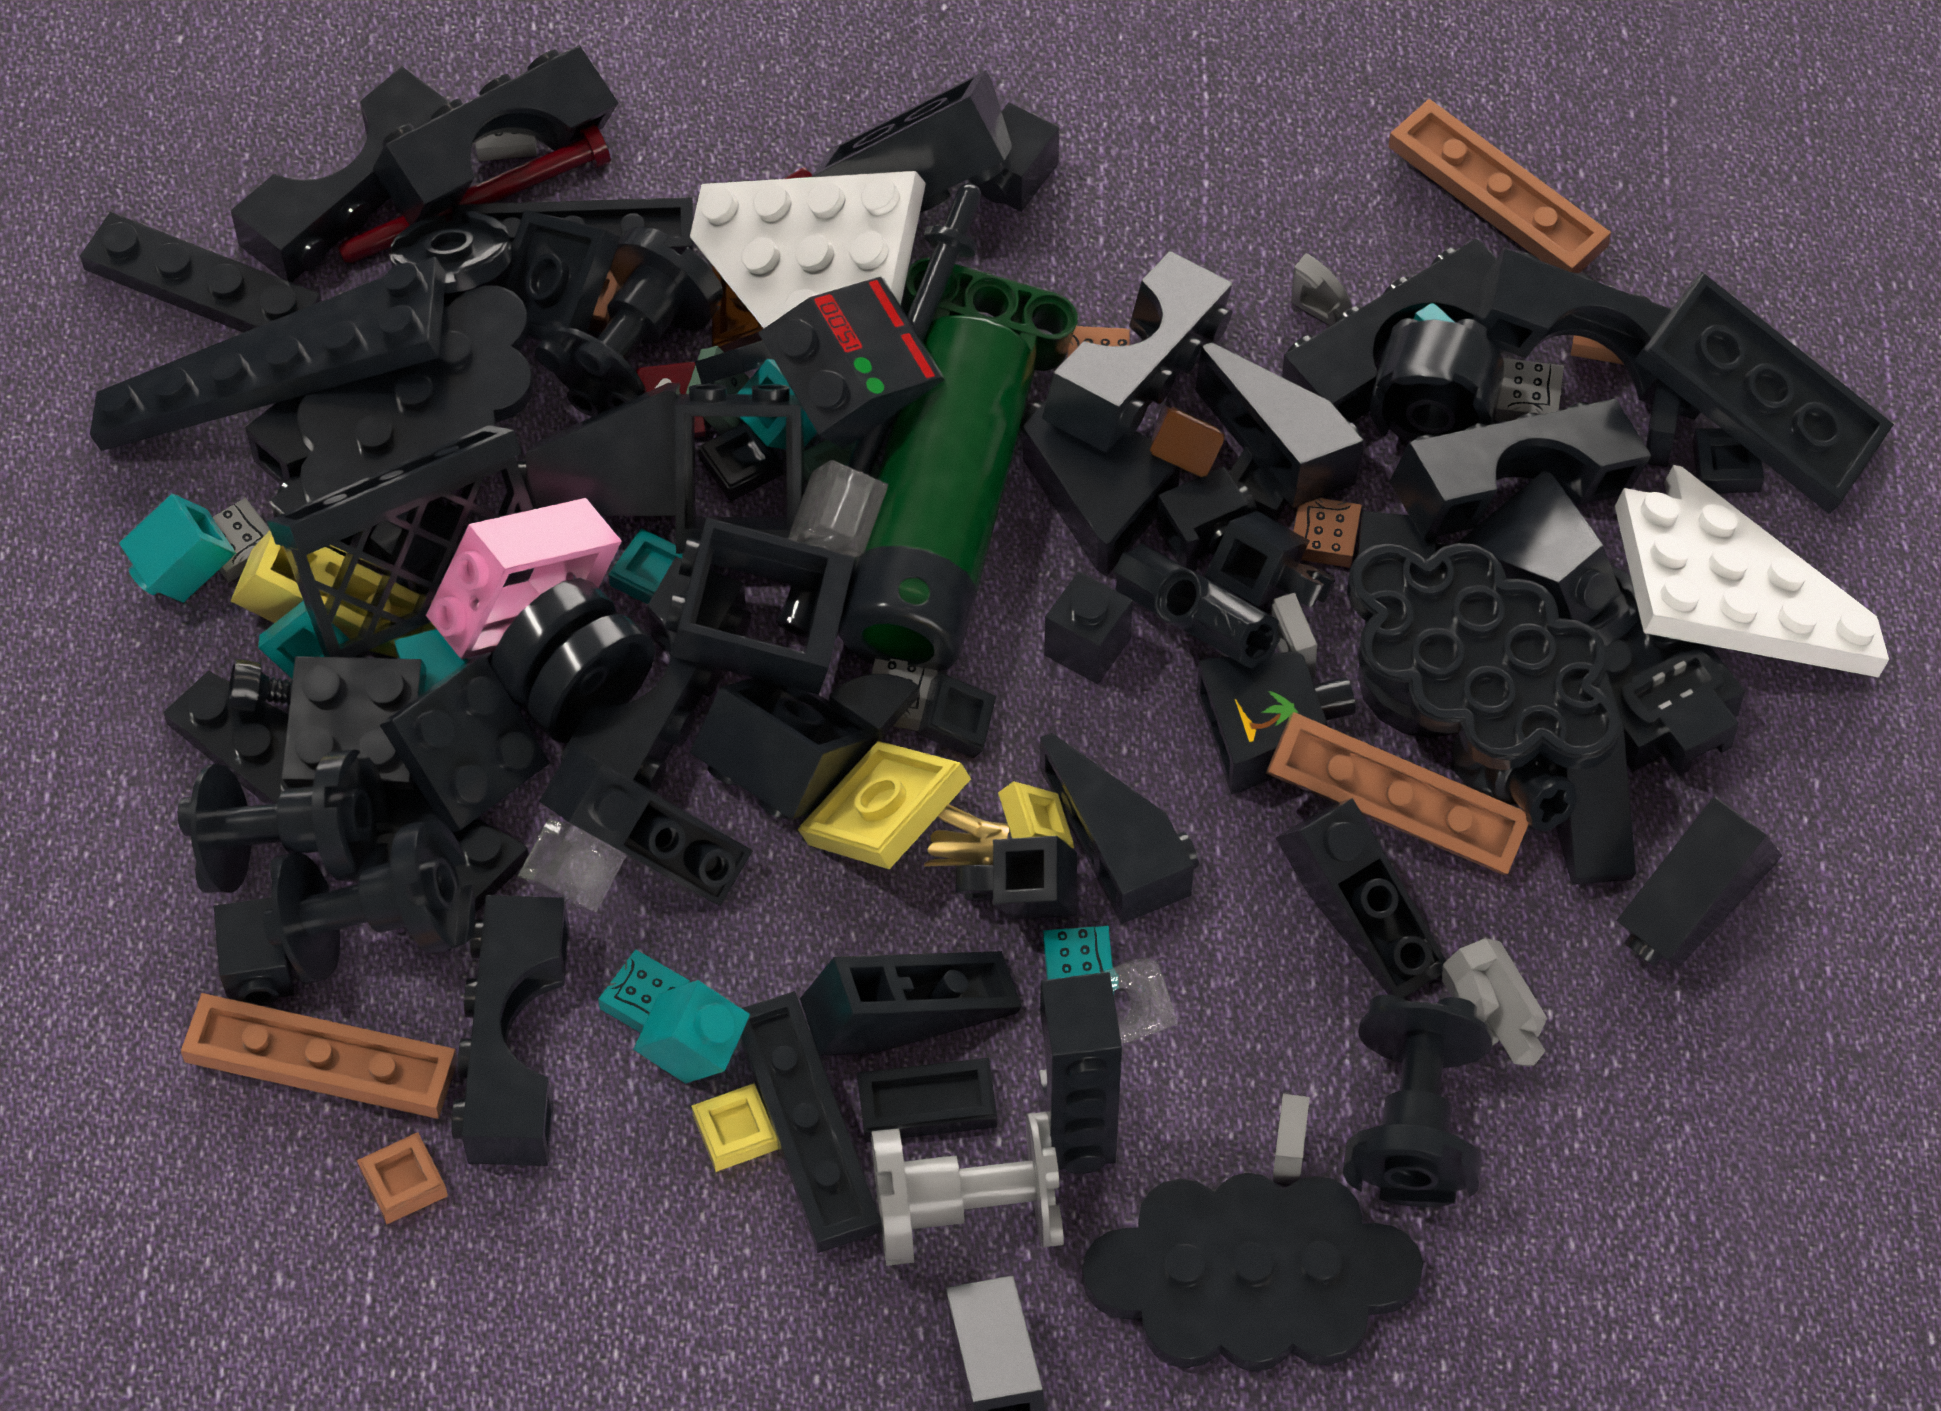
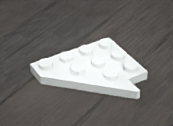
[690,171,926,328]
[1615,465,1889,677]

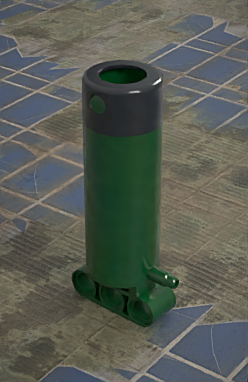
[838,258,1078,672]

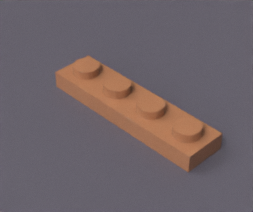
[1388,99,1611,273]
[1266,712,1529,875]
[181,993,458,1119]

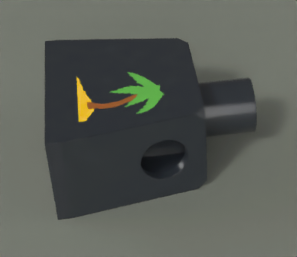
[1197,652,1356,794]

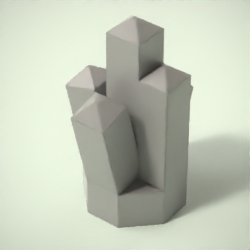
[1442,938,1548,1067]

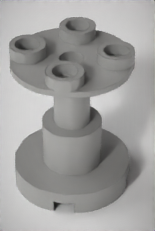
[871,1112,1064,1266]

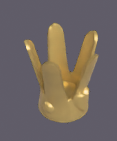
[924,804,1009,866]

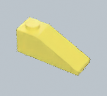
[231,530,436,658]

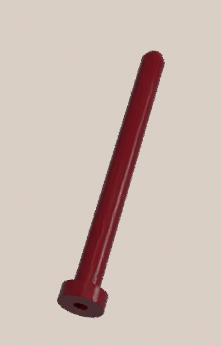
[338,124,611,263]

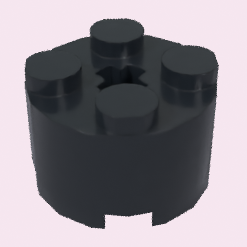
[1370,319,1504,442]

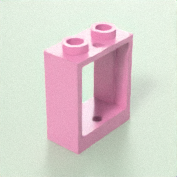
[426,498,622,659]

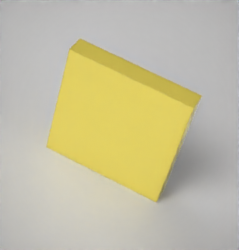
[798,741,971,869]

